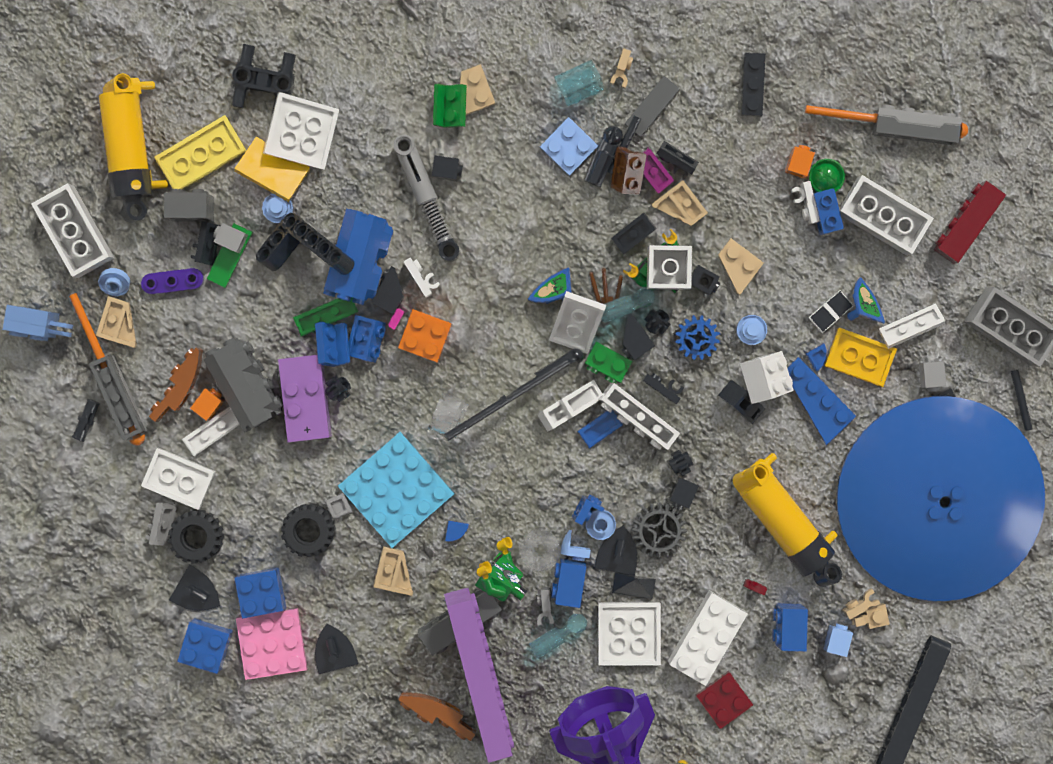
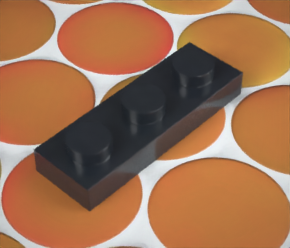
[741,53,766,117]

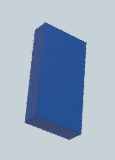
[578,410,623,448]

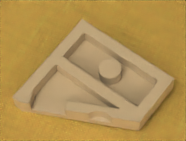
[460,64,496,115]
[651,180,708,226]
[718,238,764,295]
[96,296,137,348]
[373,546,413,596]

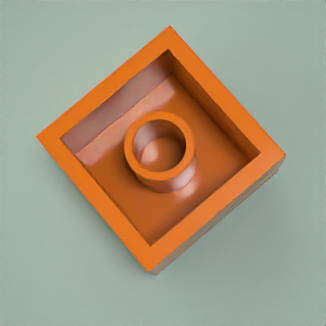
[398,309,452,363]

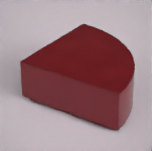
[743,579,767,595]

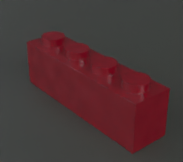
[933,180,1006,264]

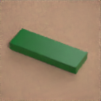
[207,223,253,288]
[293,298,359,337]

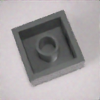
[164,189,214,222]

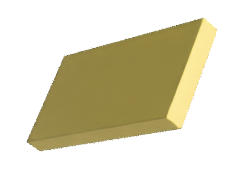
[154,115,247,189]

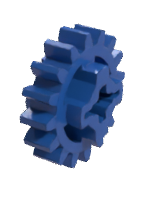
[675,315,720,360]

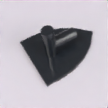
[594,525,637,576]
[169,564,220,611]
[315,623,359,674]

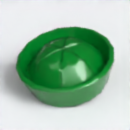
[809,158,845,193]

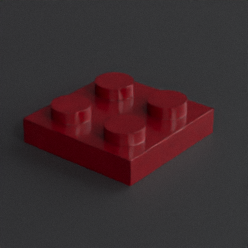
[695,670,753,729]

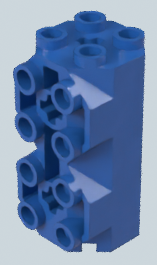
[323,208,393,305]

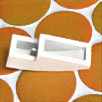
[537,380,602,432]

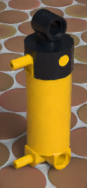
[98,73,168,223]
[733,453,842,587]

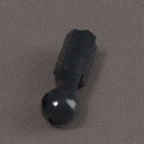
[584,126,623,188]

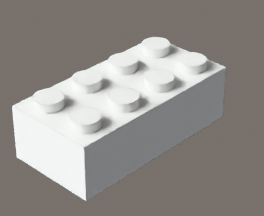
[839,175,934,256]
[31,183,114,278]
[668,590,748,686]

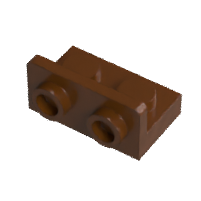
[610,147,647,194]

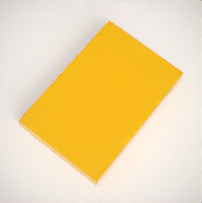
[234,137,310,202]
[824,328,897,387]

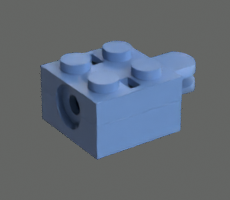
[2,305,73,341]

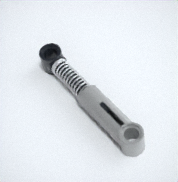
[393,135,460,262]

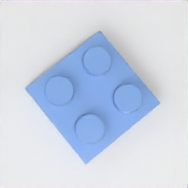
[540,117,598,176]

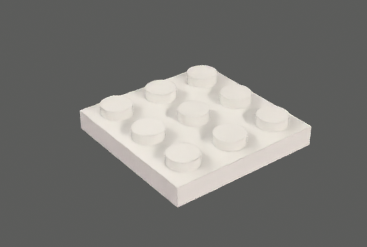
[263,92,339,170]
[598,602,661,665]

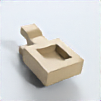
[610,48,633,89]
[842,588,881,619]
[851,603,890,629]

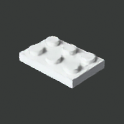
[549,291,606,354]
[141,447,216,510]

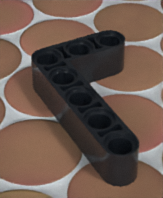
[256,213,354,275]

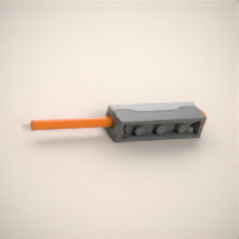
[805,105,968,145]
[69,293,148,446]

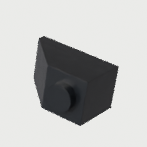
[621,312,655,361]
[718,380,765,425]

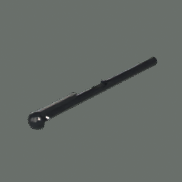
[444,348,584,441]

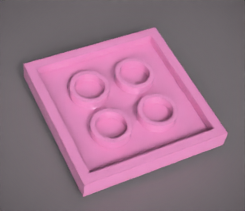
[236,608,308,680]

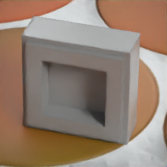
[325,493,352,520]

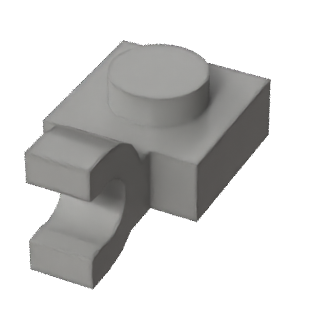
[537,587,554,625]

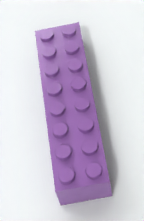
[444,588,515,763]

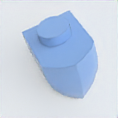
[560,530,590,561]

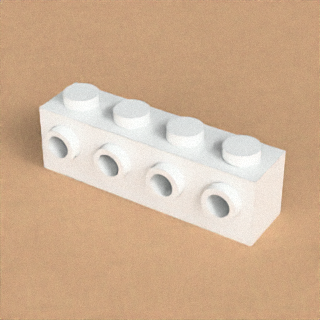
[598,383,680,450]

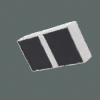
[808,290,854,333]

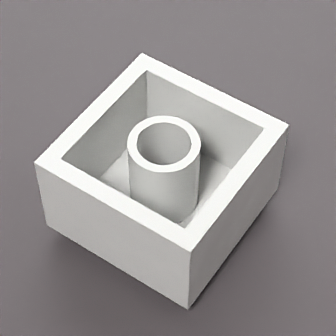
[647,245,692,290]
[740,351,794,404]

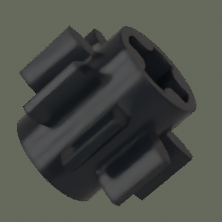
[644,309,671,335]
[325,375,351,402]
[668,450,694,476]

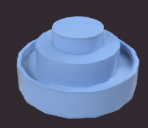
[262,193,294,224]
[98,268,130,296]
[736,315,767,345]
[585,510,616,540]

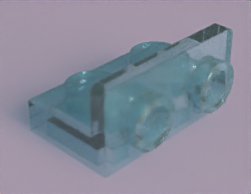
[554,60,604,106]

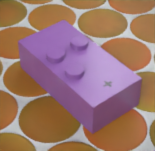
[278,355,332,442]

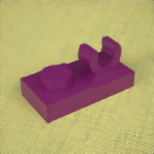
[643,148,674,194]

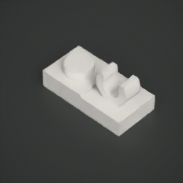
[791,181,820,225]
[404,257,440,298]

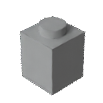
[213,223,248,254]
[919,361,946,392]

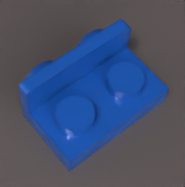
[814,189,844,236]
[349,315,386,363]
[315,322,350,367]
[572,494,605,525]

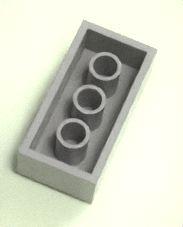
[964,287,1053,367]

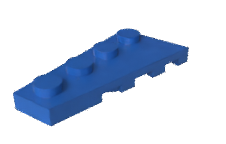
[787,357,856,445]

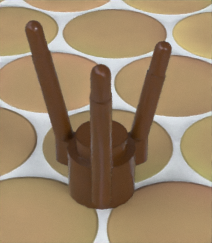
[589,268,623,314]

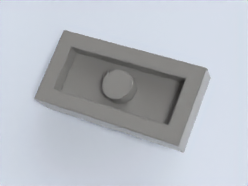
[145,503,177,546]

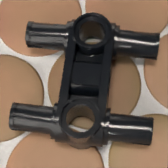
[231,44,296,114]

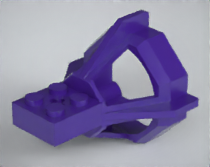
[549,686,655,764]

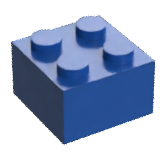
[551,558,587,608]
[234,567,287,619]
[772,603,808,652]
[177,619,233,674]

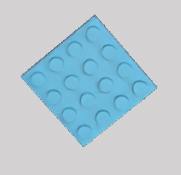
[338,431,455,548]

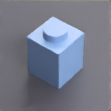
[823,623,853,657]

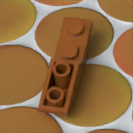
[149,347,203,422]
[398,692,476,741]

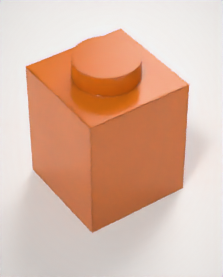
[785,145,815,179]
[190,388,225,421]

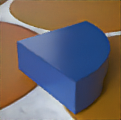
[805,343,827,371]
[445,520,469,541]

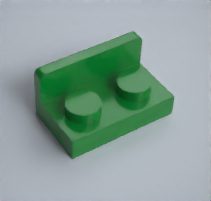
[433,84,467,128]
[585,342,633,384]

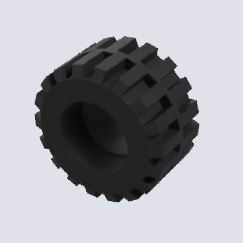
[281,503,336,557]
[168,510,224,564]

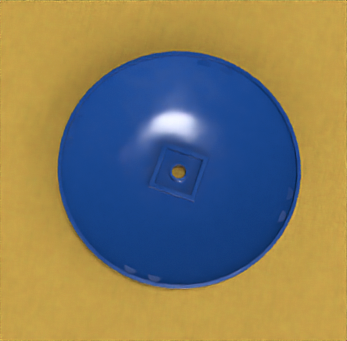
[837,396,1045,601]

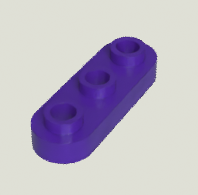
[141,268,204,294]

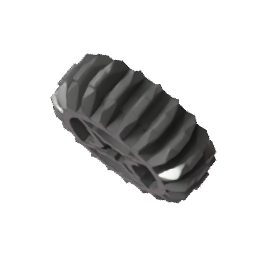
[631,502,687,558]

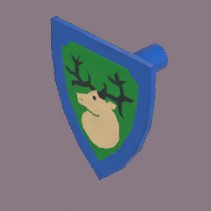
[528,267,572,304]
[847,277,885,324]

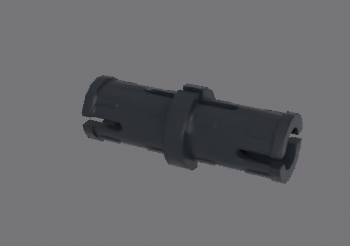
[72,399,100,442]

